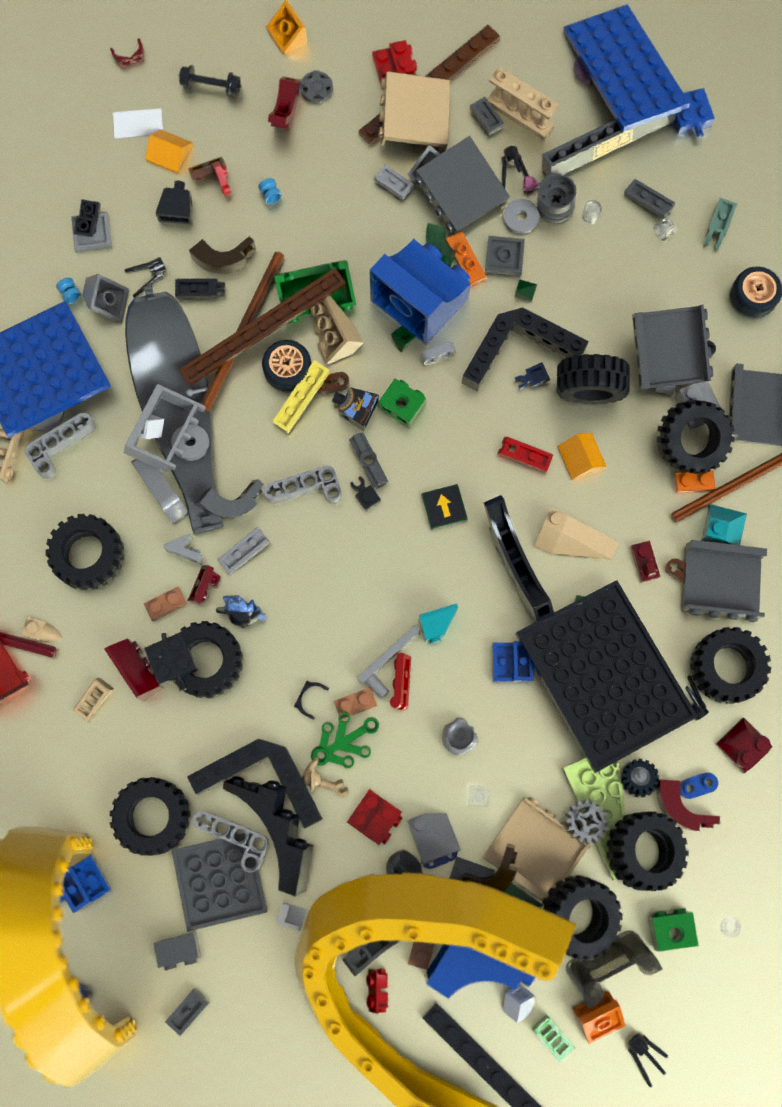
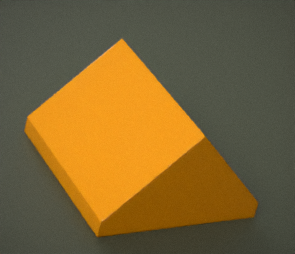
[266,0,307,54]
[145,129,193,174]
[557,433,607,480]

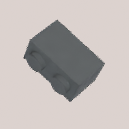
[153,932,201,970]

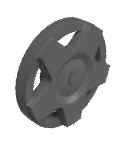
[300,70,333,104]

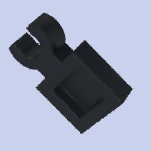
[350,476,381,512]

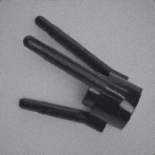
[501,146,529,188]
[124,257,166,297]
[685,676,709,721]
[627,1033,668,1088]

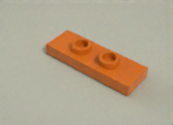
[446,232,487,287]

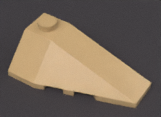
[310,296,363,364]
[533,508,619,560]

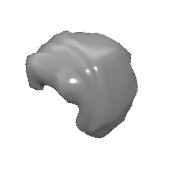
[442,718,478,756]

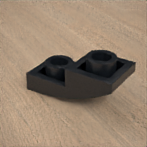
[74,199,101,237]

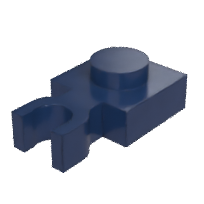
[515,362,550,390]

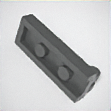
[624,179,675,220]

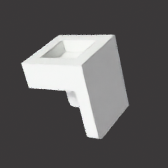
[140,414,164,439]
[276,902,306,931]
[503,984,535,1023]

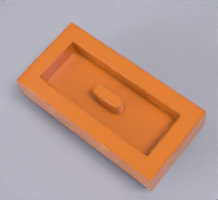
[674,471,716,493]

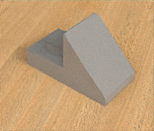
[163,534,204,565]

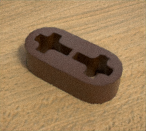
[317,372,349,394]
[665,558,686,584]

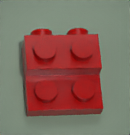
[372,40,417,86]
[347,789,403,845]

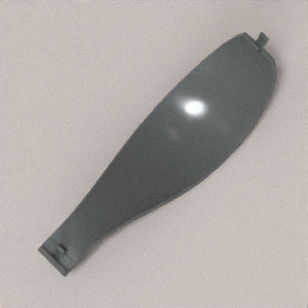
[125,285,224,534]

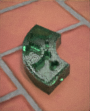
[426,223,456,267]

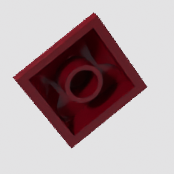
[716,717,773,773]

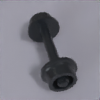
[178,65,242,97]

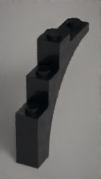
[484,495,554,622]
[223,776,313,897]

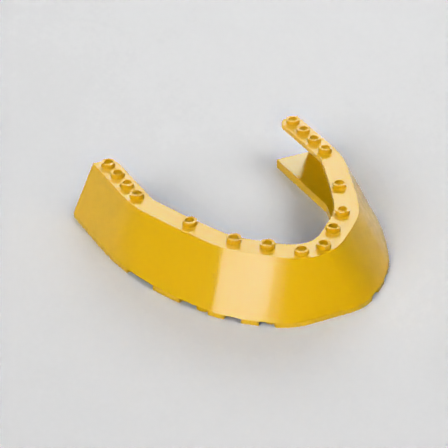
[0,826,137,1087]
[295,873,576,1107]

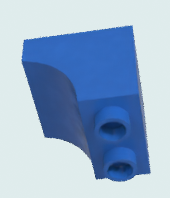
[370,239,471,345]
[424,944,536,999]

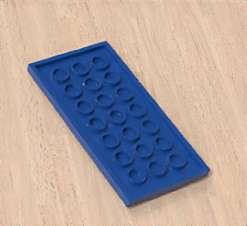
[563,4,690,132]

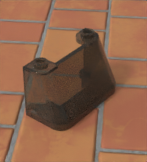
[566,930,662,1009]

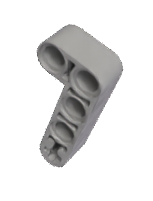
[25,413,96,479]
[131,459,188,524]
[264,465,342,504]
[193,811,269,872]

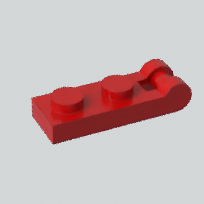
[497,437,554,473]
[390,653,412,711]

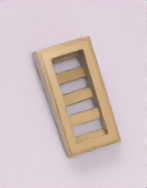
[73,678,114,722]

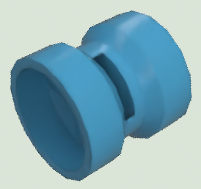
[258,178,282,204]
[56,277,81,304]

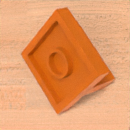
[572,990,625,1044]

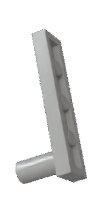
[357,625,420,699]

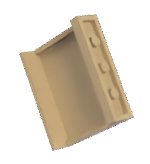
[378,72,450,153]
[483,797,592,902]

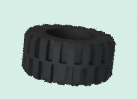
[556,354,630,404]
[656,400,735,474]
[45,514,124,590]
[173,621,243,698]
[690,627,771,704]
[110,777,191,856]
[606,811,689,891]
[542,875,623,960]

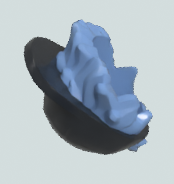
[216,595,265,628]

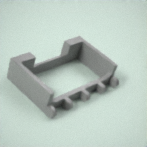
[124,384,206,472]

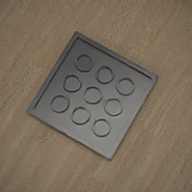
[172,833,268,932]

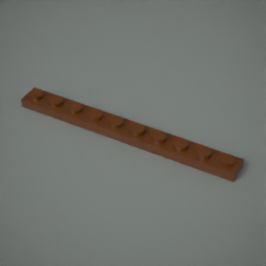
[359,24,500,146]
[179,268,346,386]

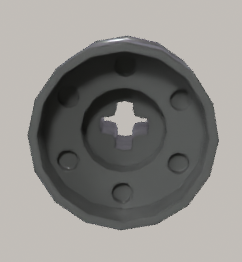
[537,174,576,223]

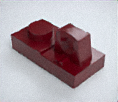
[630,541,661,583]
[187,565,221,604]

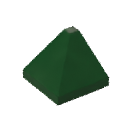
[514,279,537,302]
[391,326,416,352]

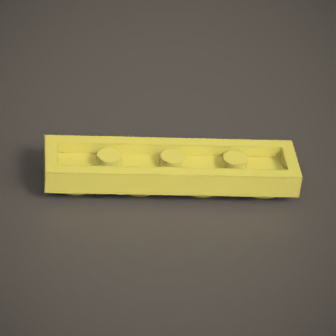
[272,360,331,433]

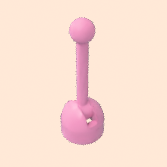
[523,176,540,191]

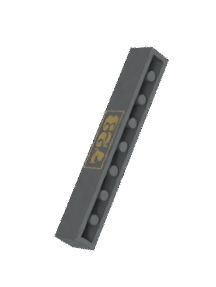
[542,113,676,176]

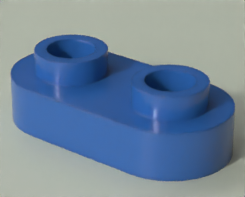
[680,773,718,799]

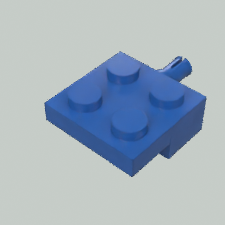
[674,88,715,139]
[492,641,534,683]
[60,855,112,913]

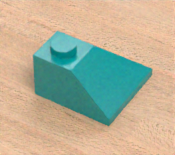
[701,504,747,545]
[418,603,458,644]

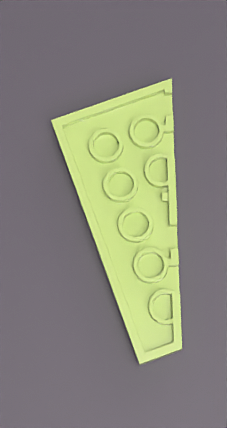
[562,758,625,881]

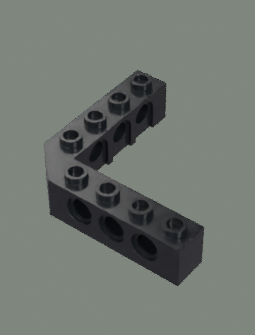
[461,308,589,392]
[187,739,323,829]

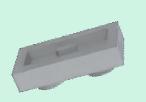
[374,164,413,200]

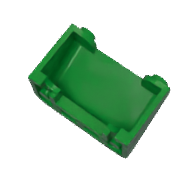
[274,260,357,323]

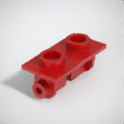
[366,969,388,1014]

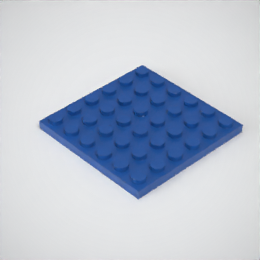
[0,301,111,438]

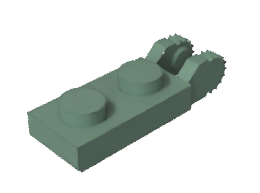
[704,198,737,249]

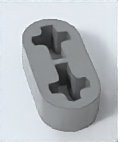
[420,342,456,365]

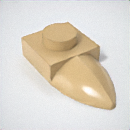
[20,616,62,642]

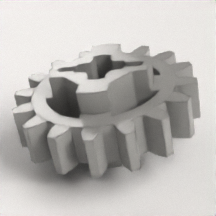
[564,799,610,845]

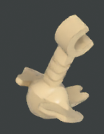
[302,758,348,796]

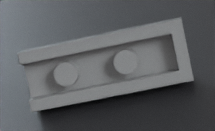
[217,527,270,575]

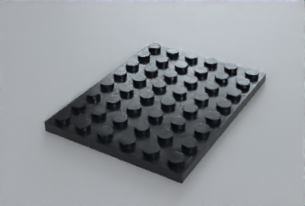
[515,580,698,774]

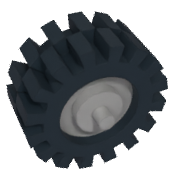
[622,758,659,798]

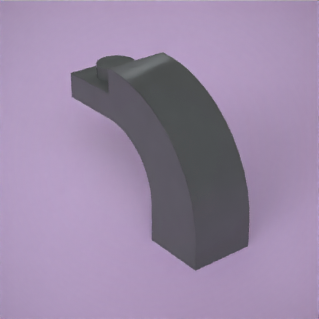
[195,479,264,517]
[342,940,400,976]

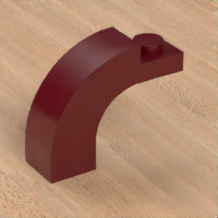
[268,76,301,129]
[656,779,720,831]

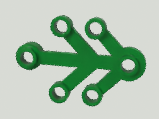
[311,712,379,768]

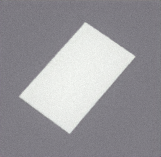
[113,108,163,139]

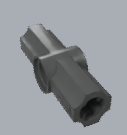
[349,432,389,490]

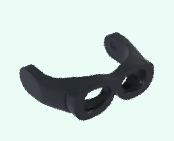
[294,681,329,720]

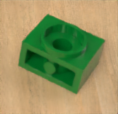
[378,378,426,428]
[649,908,699,952]

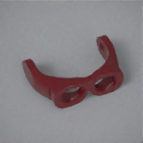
[110,38,144,67]

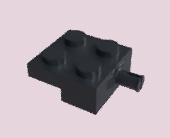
[144,632,198,692]

